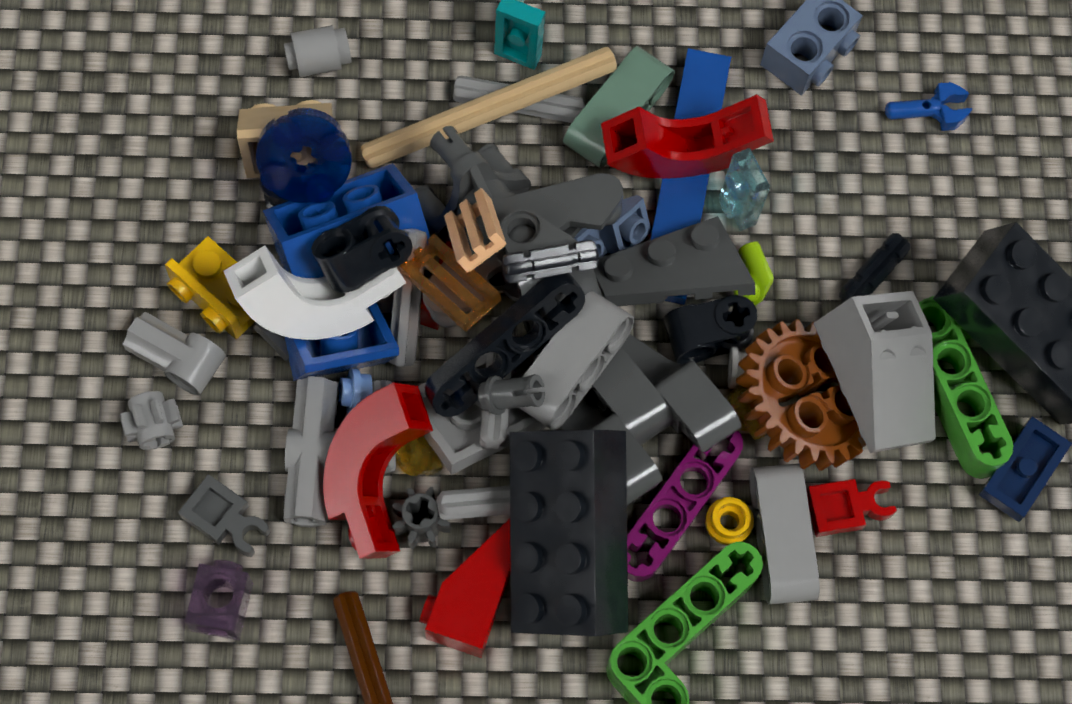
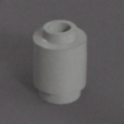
[284,25,352,77]

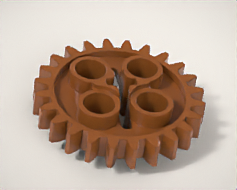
[736,319,866,471]

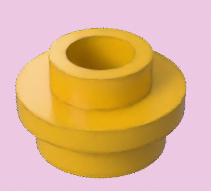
[705,497,754,545]

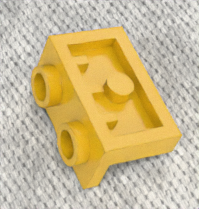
[164,236,255,340]

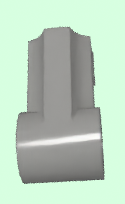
[123,312,226,396]

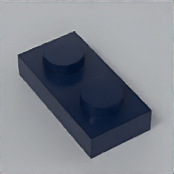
[978,416,1072,522]

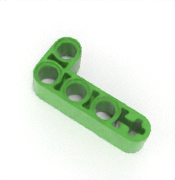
[919,296,1014,479]
[606,542,763,704]

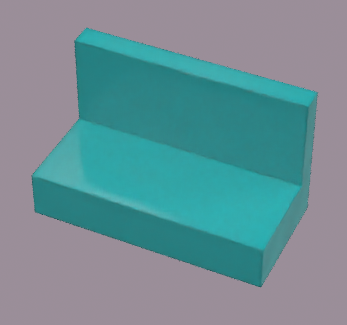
[494,0,546,70]

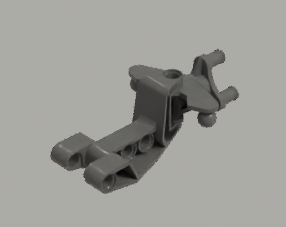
[415,126,741,506]

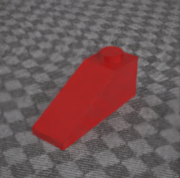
[419,519,511,658]

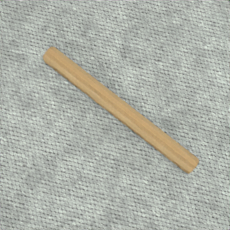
[361,47,617,168]

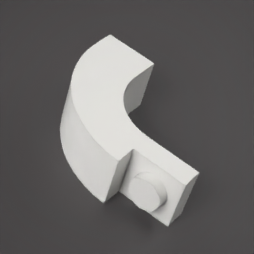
[223,245,407,340]

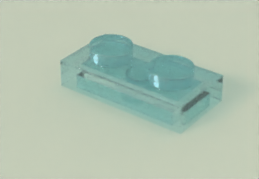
[719,148,770,231]

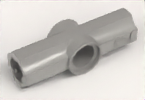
[283,376,339,528]

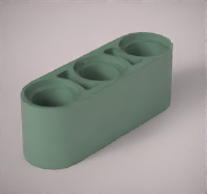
[563,46,675,168]

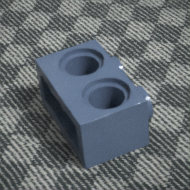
[760,0,863,96]

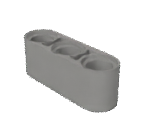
[520,291,634,430]
[749,463,820,605]

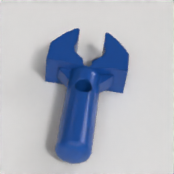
[885,82,972,131]

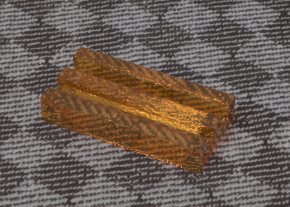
[399,234,501,332]

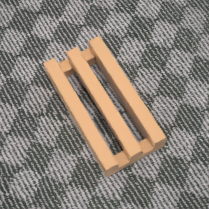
[444,188,506,272]

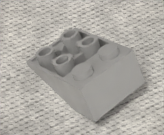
[814,291,936,453]

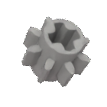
[119,391,183,450]

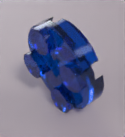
[256,108,352,203]

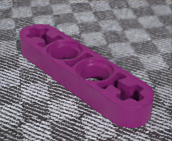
[627,431,743,582]

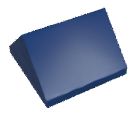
[284,303,399,381]

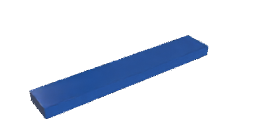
[650,48,731,305]

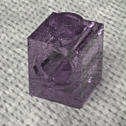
[185,560,253,641]

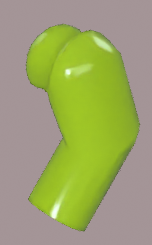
[733,241,774,306]

